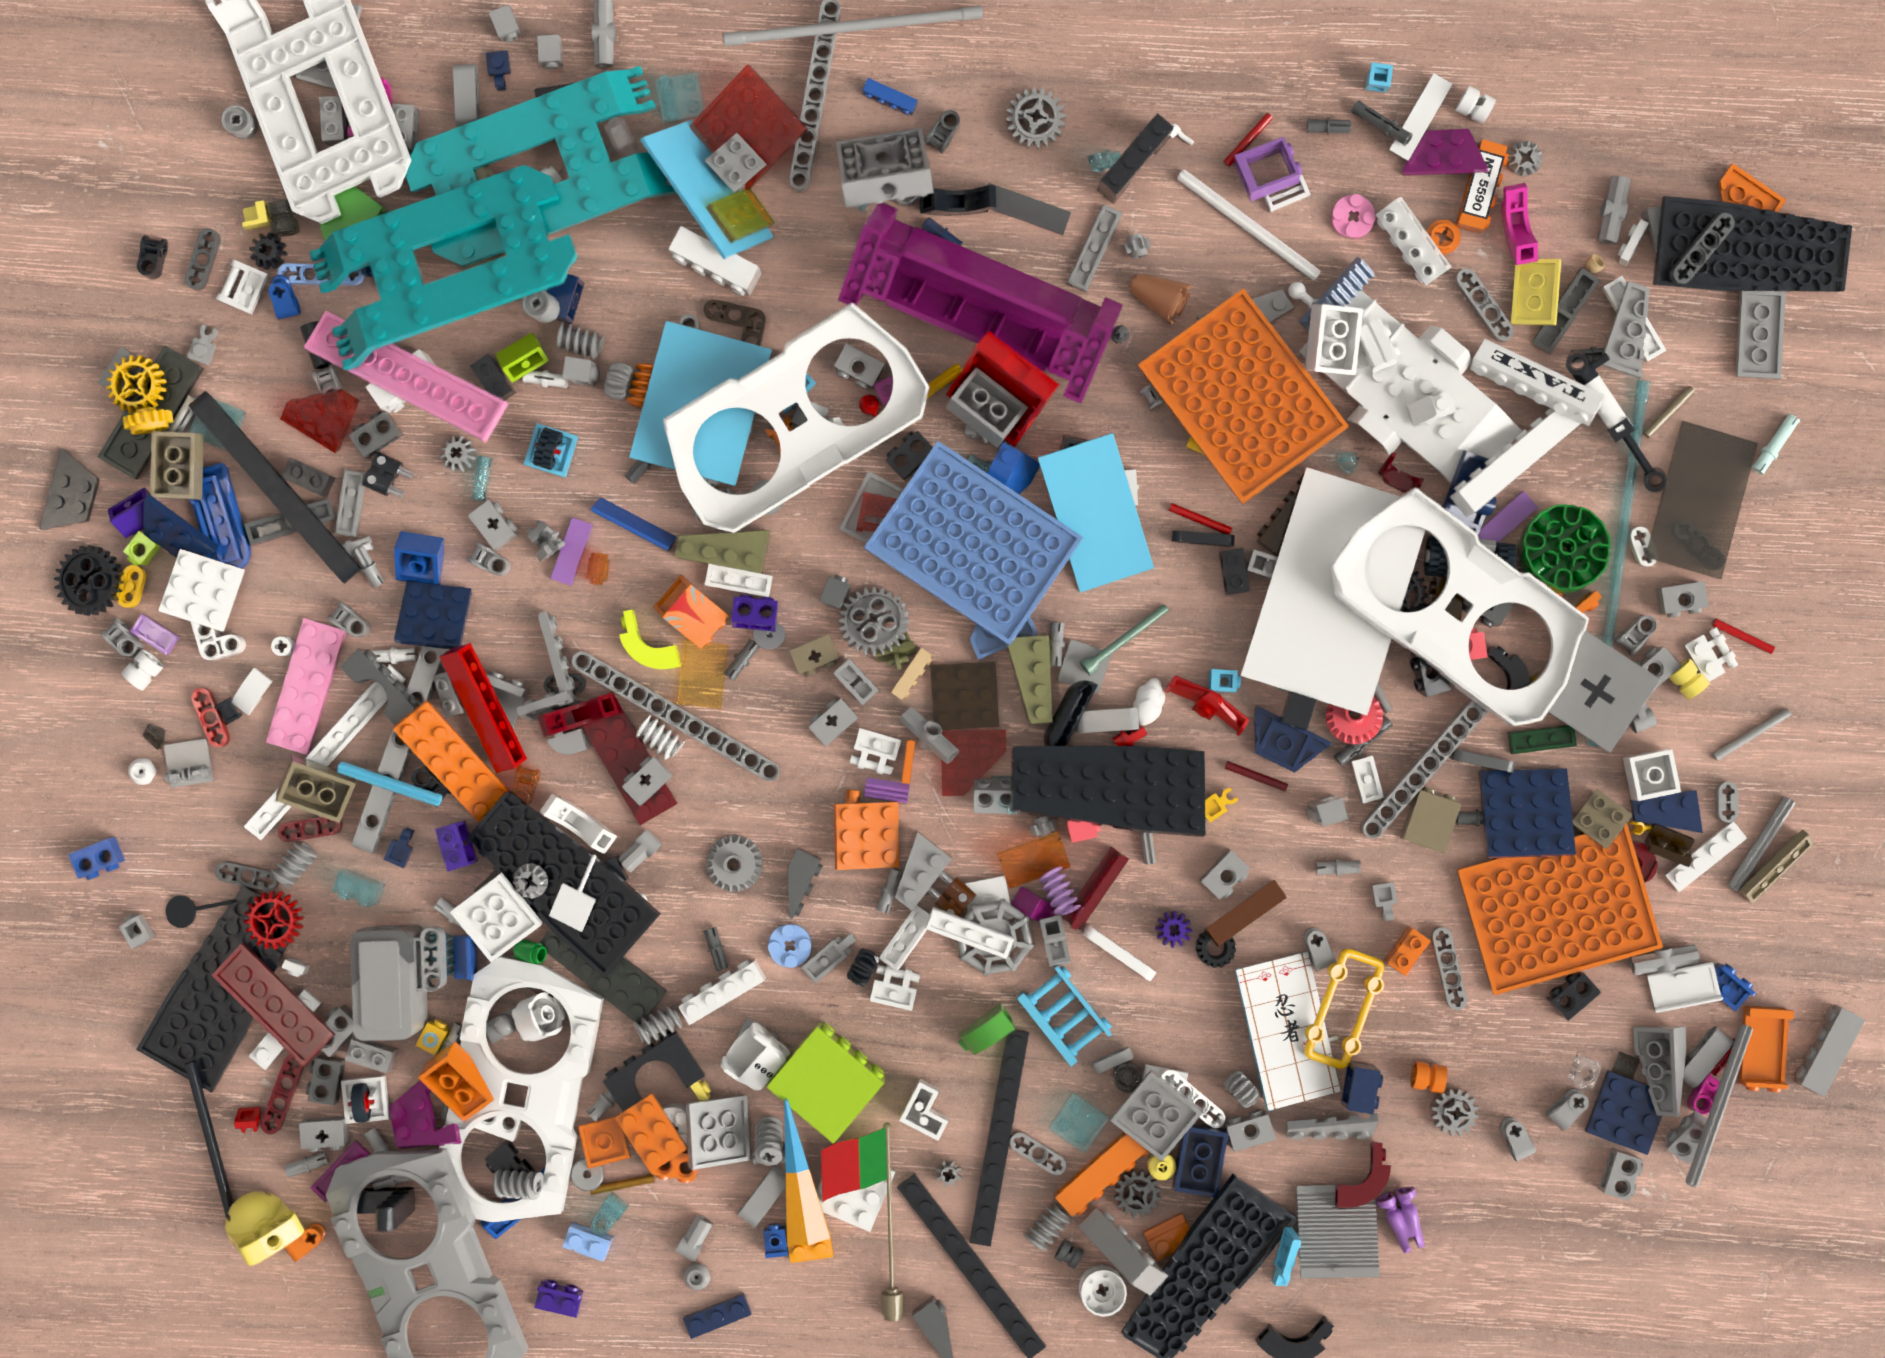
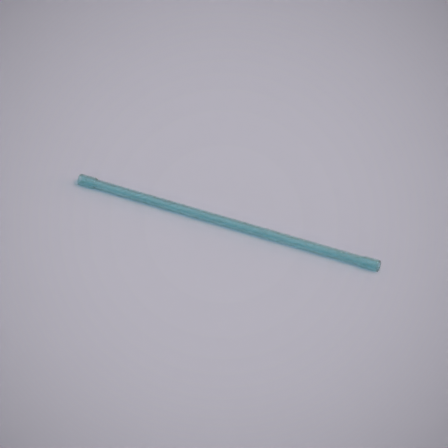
[1587,380,1651,747]

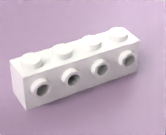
[1376,197,1452,285]
[678,960,766,1025]

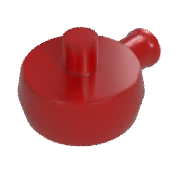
[859,394,879,418]

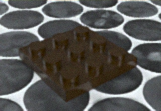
[930,662,999,730]

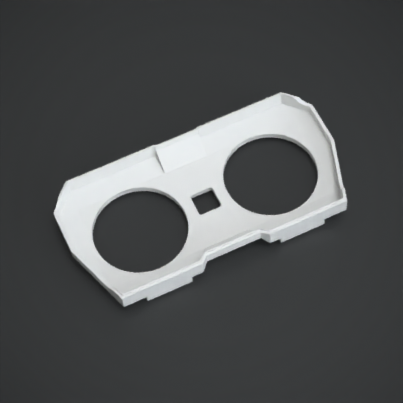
[663,303,929,532]
[1330,488,1589,726]
[439,956,604,1222]

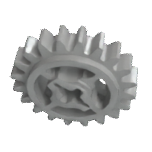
[1006,87,1066,149]

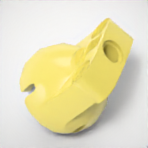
[225,1191,304,1266]

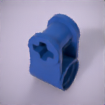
[268,275,301,320]

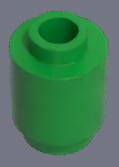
[513,939,547,964]

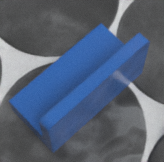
[453,935,478,981]

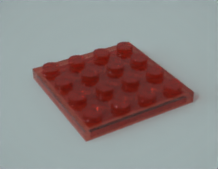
[689,64,808,191]

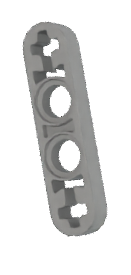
[1455,268,1514,342]
[1431,926,1467,1010]

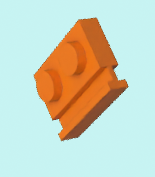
[1143,1212,1190,1261]

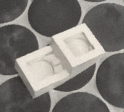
[232,668,273,715]

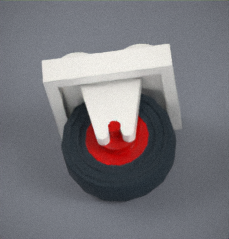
[341,1075,390,1124]

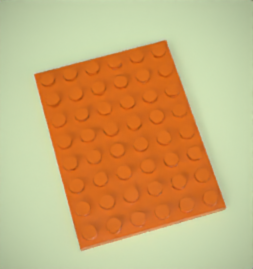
[1137,288,1349,505]
[1456,823,1663,995]

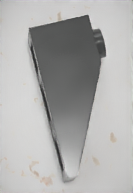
[912,1296,954,1358]

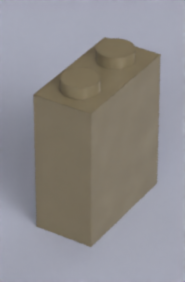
[1400,787,1462,853]

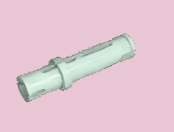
[1751,414,1800,475]

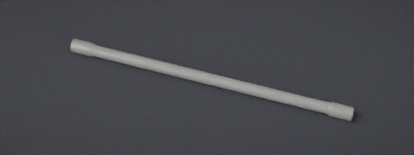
[723,6,983,46]

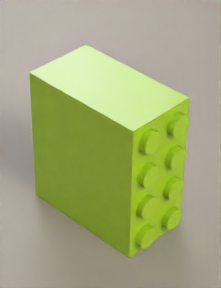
[767,1021,886,1144]

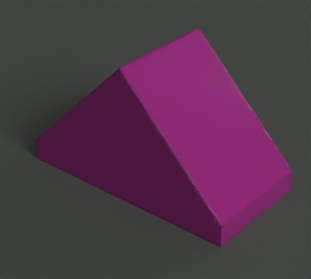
[1011,886,1057,922]

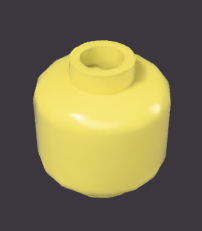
[1147,1153,1176,1181]

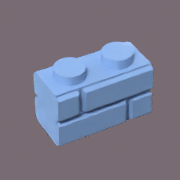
[563,1222,614,1262]

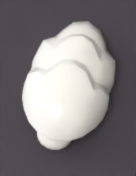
[1133,678,1166,726]

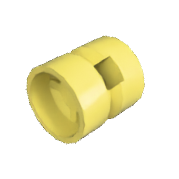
[1669,659,1710,700]

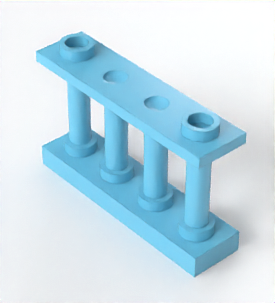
[1017,965,1112,1067]

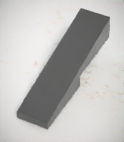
[1532,268,1600,354]
[244,498,336,547]

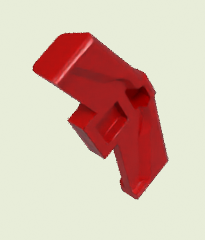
[1164,675,1250,736]

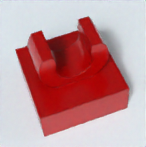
[234,1107,262,1133]

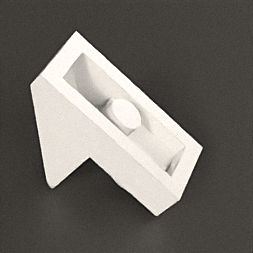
[1407,391,1457,426]

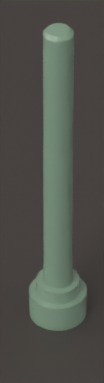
[1079,604,1169,676]

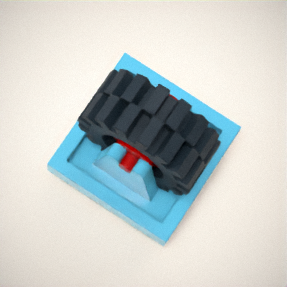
[523,423,579,478]

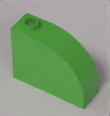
[320,186,387,240]
[958,1003,1015,1055]

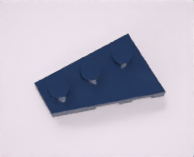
[1630,790,1703,833]

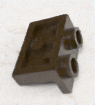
[1645,823,1694,867]

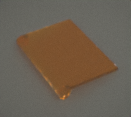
[996,831,1071,889]

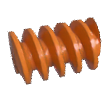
[626,363,654,409]

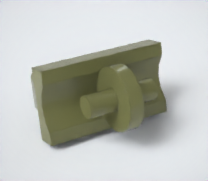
[876,632,916,670]

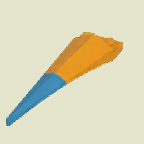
[784,1099,833,1263]

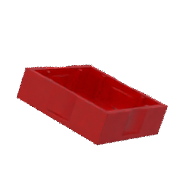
[945,331,1060,447]

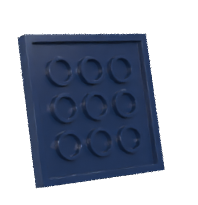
[1479,768,1576,858]

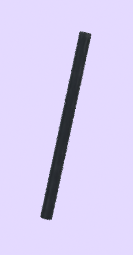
[185,1061,234,1218]

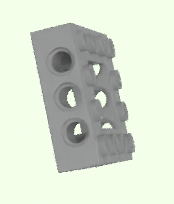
[836,128,933,207]

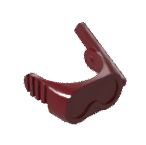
[1378,452,1424,493]

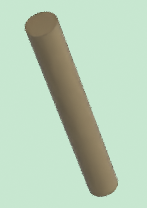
[1643,386,1695,438]

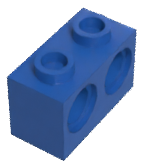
[68,837,125,880]

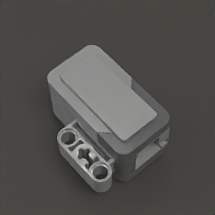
[350,925,447,1041]

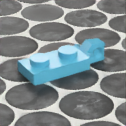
[1272,1227,1301,1286]

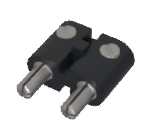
[362,452,414,498]

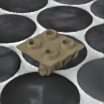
[1573,789,1633,849]

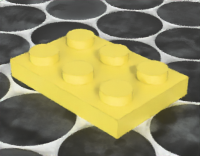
[1511,259,1561,326]

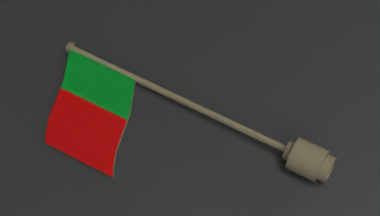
[821,1122,904,1321]

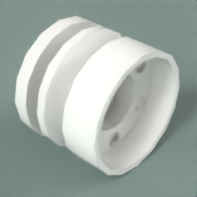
[1078,1264,1127,1317]

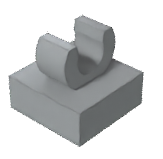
[527,520,558,549]

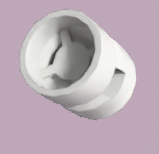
[1455,85,1496,125]
[121,649,164,690]

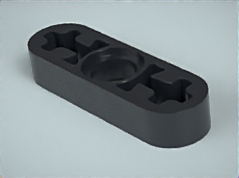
[1171,531,1235,547]

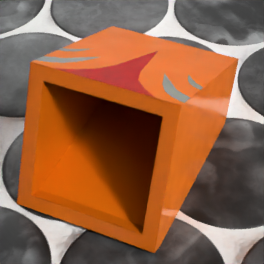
[653,574,729,649]

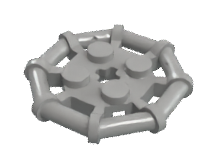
[957,899,1034,977]

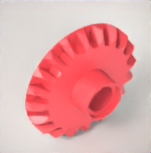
[1326,696,1383,744]

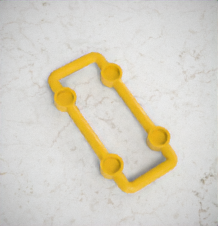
[1304,949,1385,1069]

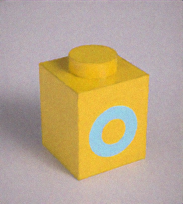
[415,1019,450,1055]

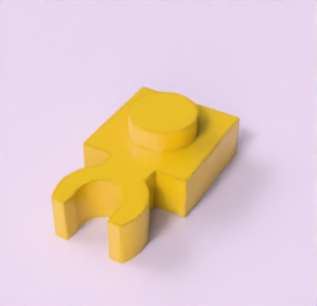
[1205,787,1238,823]

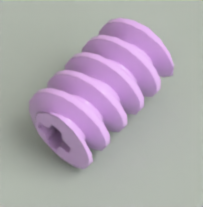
[1039,867,1081,915]

